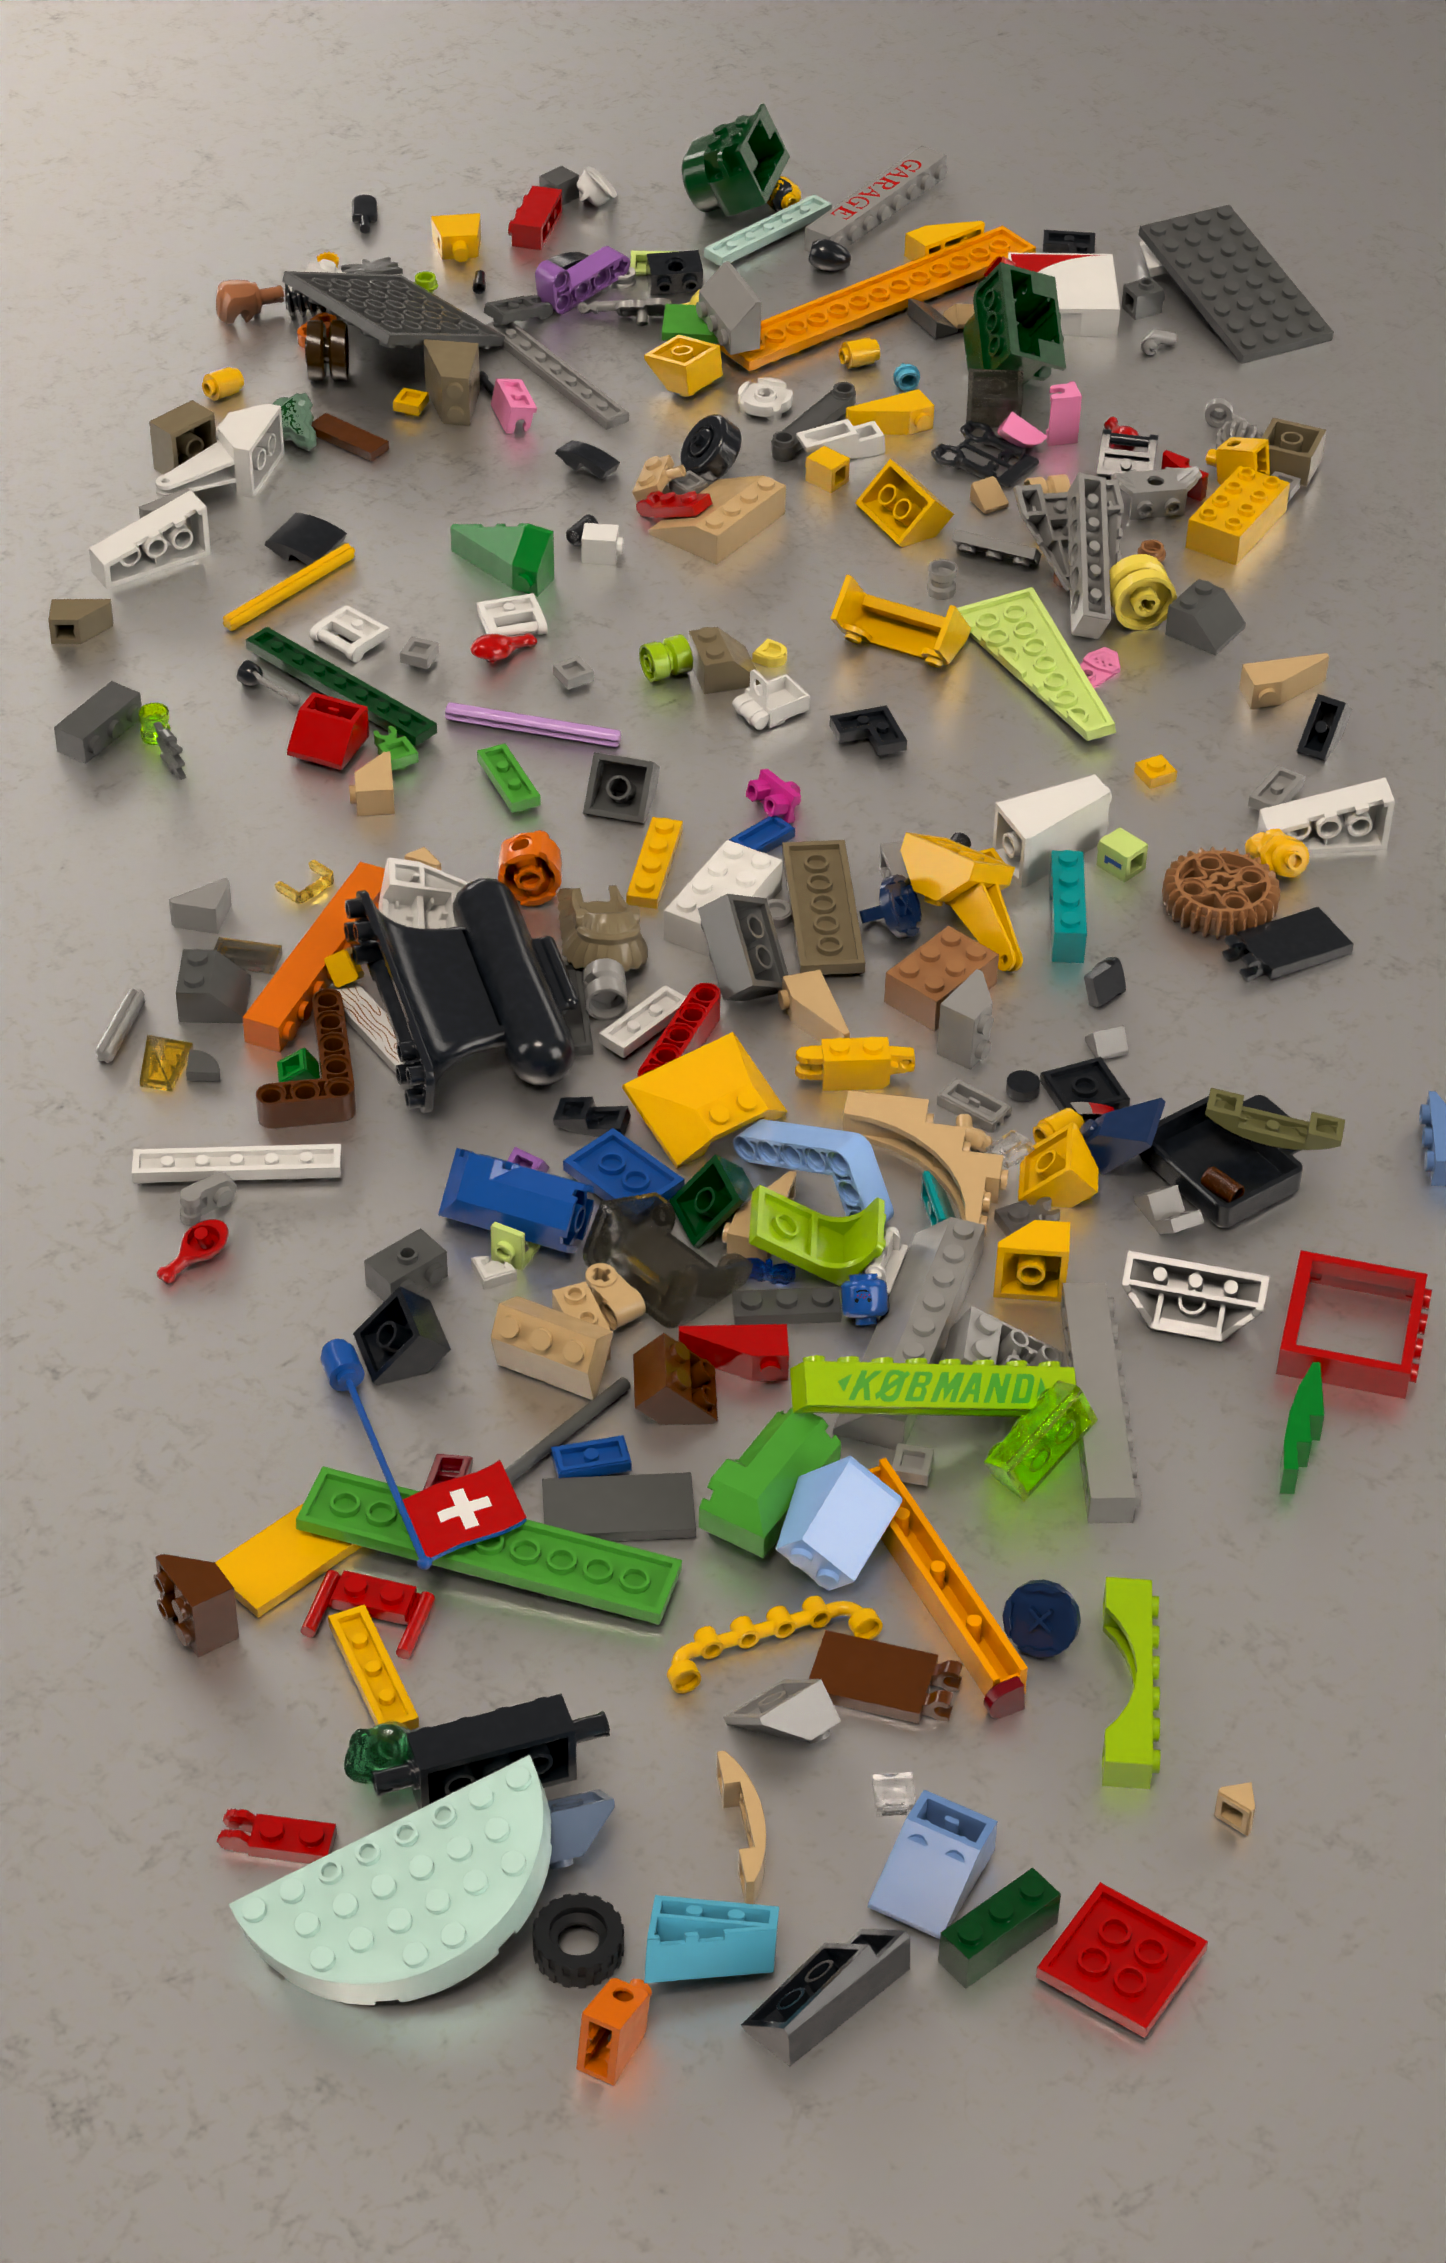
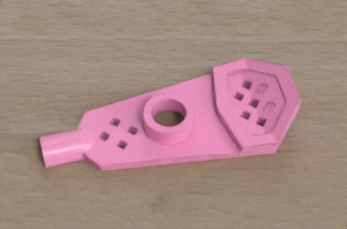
[1080,647,1121,689]

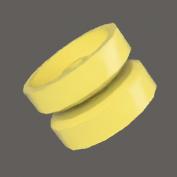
[1109,554,1177,630]

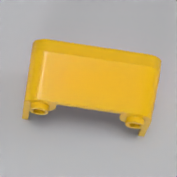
[830,574,971,668]

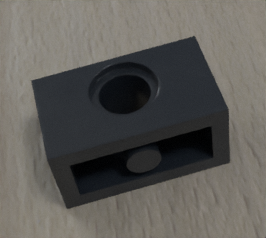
[646,250,703,295]

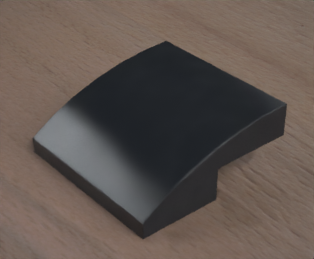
[265,513,347,565]

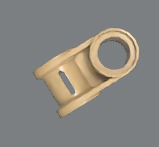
[585,1263,646,1330]

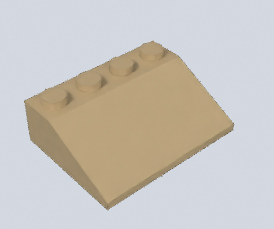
[649,475,786,565]

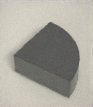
[186,1049,221,1081]

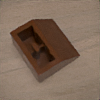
[633,1333,718,1425]
[153,1554,239,1657]

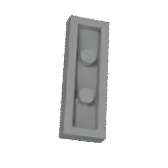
[952,529,1042,567]

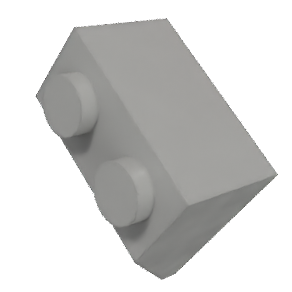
[937,969,994,1070]

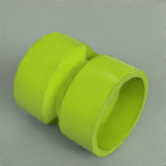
[639,634,693,682]

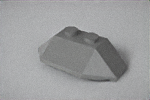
[1121,1250,1270,1343]

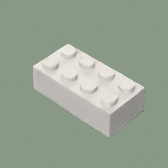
[664,840,783,957]

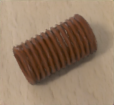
[1201,1166,1245,1203]

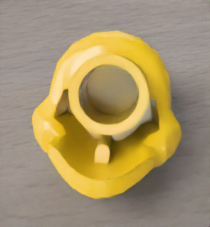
[1245,828,1309,878]

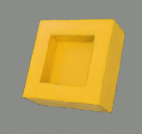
[393,387,429,416]
[1134,754,1177,789]

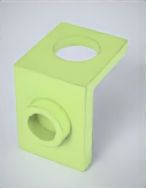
[491,1222,542,1271]

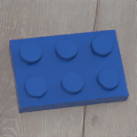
[563,1128,685,1223]

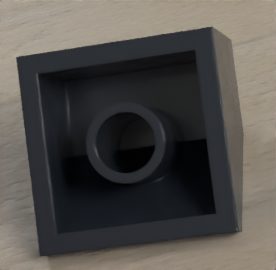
[353,1286,451,1385]

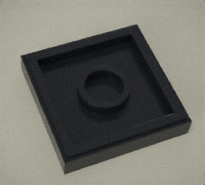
[1040,1057,1130,1120]

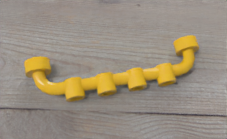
[667,1595,883,1694]

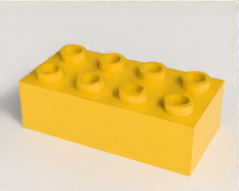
[1185,466,1290,565]

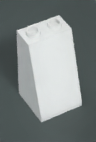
[992,774,1112,888]

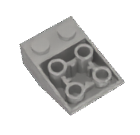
[945,1306,1064,1367]

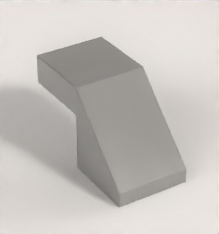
[1133,1185,1204,1235]

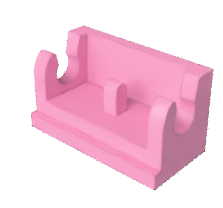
[491,378,537,434]
[1046,381,1082,446]

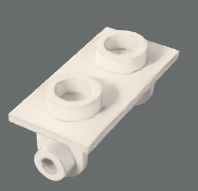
[862,1226,909,1295]

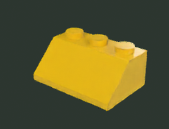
[855,459,954,548]

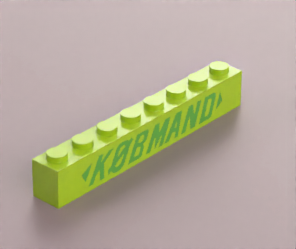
[790,1355,1078,1418]

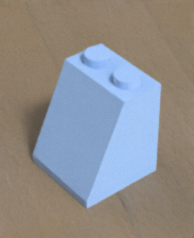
[776,1455,903,1591]

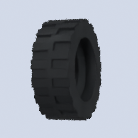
[532,1893,624,1989]

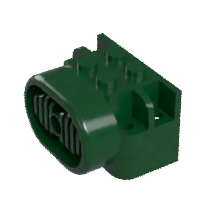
[681,104,790,216]
[963,262,1066,390]

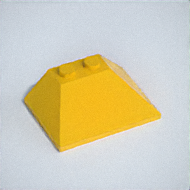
[622,1032,787,1169]

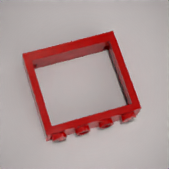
[1276,1250,1432,1399]

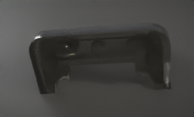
[583,1192,754,1329]

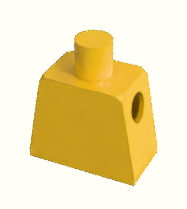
[431,213,481,262]
[1205,437,1270,485]

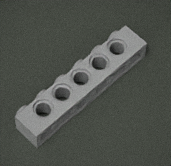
[1067,473,1111,640]

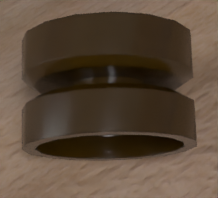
[305,320,349,381]

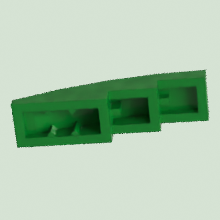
[1279,1362,1324,1494]

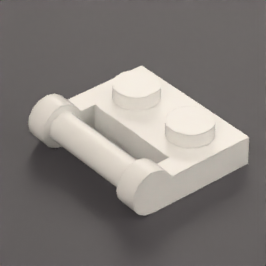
[477,593,547,637]
[310,605,389,663]

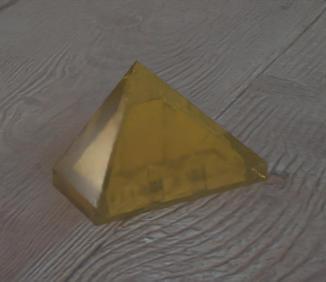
[139,1035,193,1092]

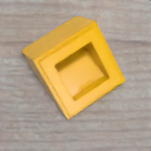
[324,947,365,987]

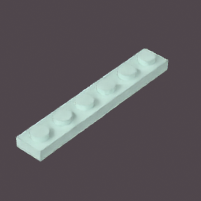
[704,194,832,266]

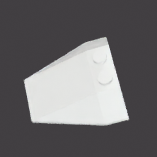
[378,857,469,929]

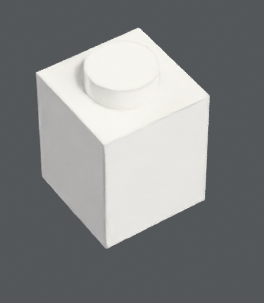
[581,523,624,565]

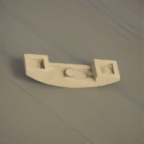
[716,1751,766,1904]

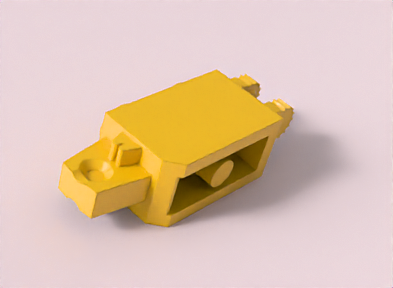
[795,1037,915,1091]

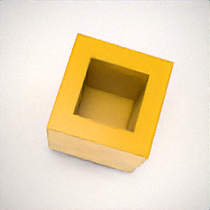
[805,446,850,493]

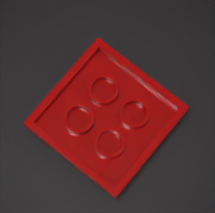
[1036,1882,1208,2038]

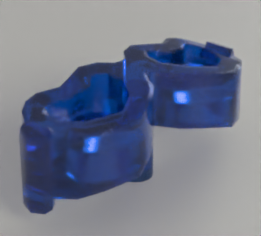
[741,1258,796,1285]

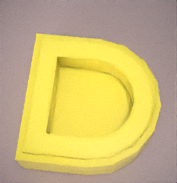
[752,638,787,668]

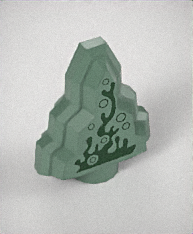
[273,393,317,451]

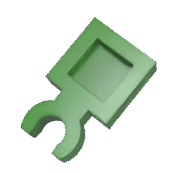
[373,726,419,770]

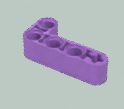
[535,246,630,314]

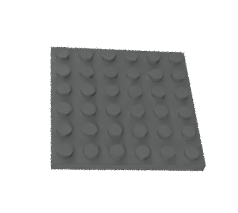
[282,271,505,349]

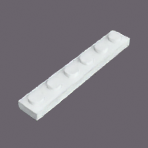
[132,1144,341,1183]

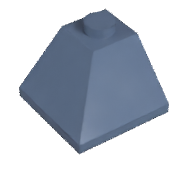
[548,1789,615,1869]

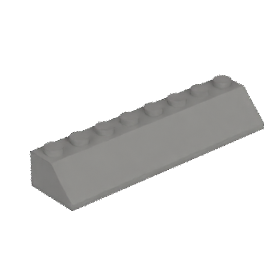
[833,1217,985,1450]

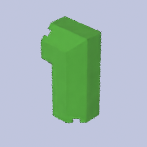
[699,1408,841,1558]

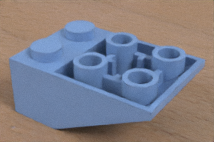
[868,1790,998,1939]

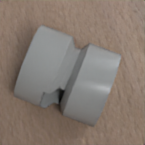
[583,958,628,1020]

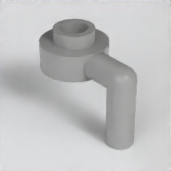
[1205,398,1249,428]

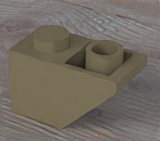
[48,599,114,644]

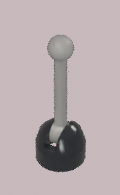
[236,660,301,706]

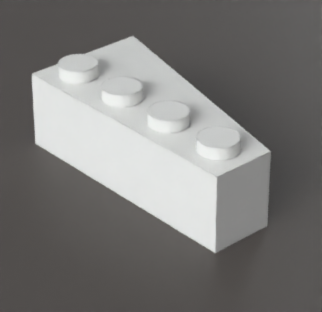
[89,490,211,589]
[1257,777,1395,854]

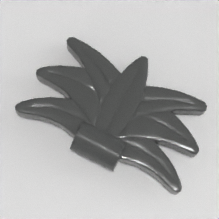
[341,257,403,275]
[153,721,186,780]

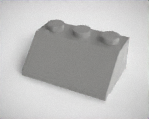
[696,261,761,355]

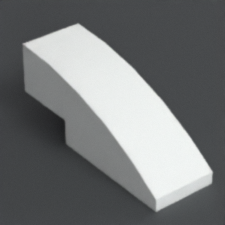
[796,419,885,459]

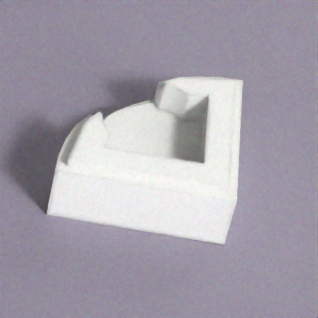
[471,1256,517,1290]

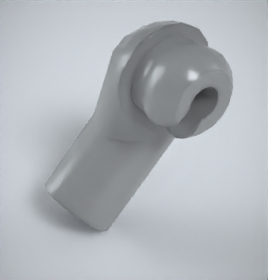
[1141,329,1177,355]

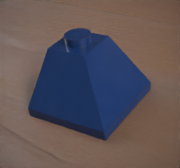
[1079,1098,1166,1175]

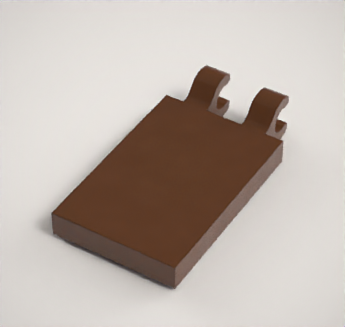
[809,1630,963,1724]

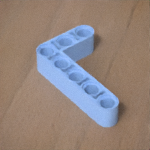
[733,1119,894,1223]

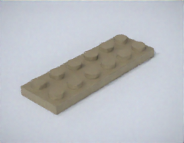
[782,840,865,975]

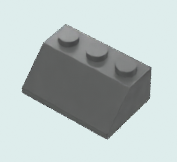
[698,894,788,1002]

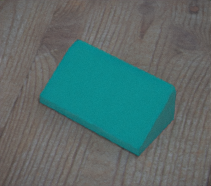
[921,1171,956,1226]

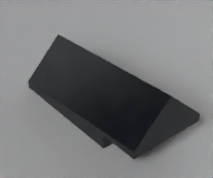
[741,1929,910,2067]

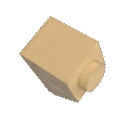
[349,751,395,816]

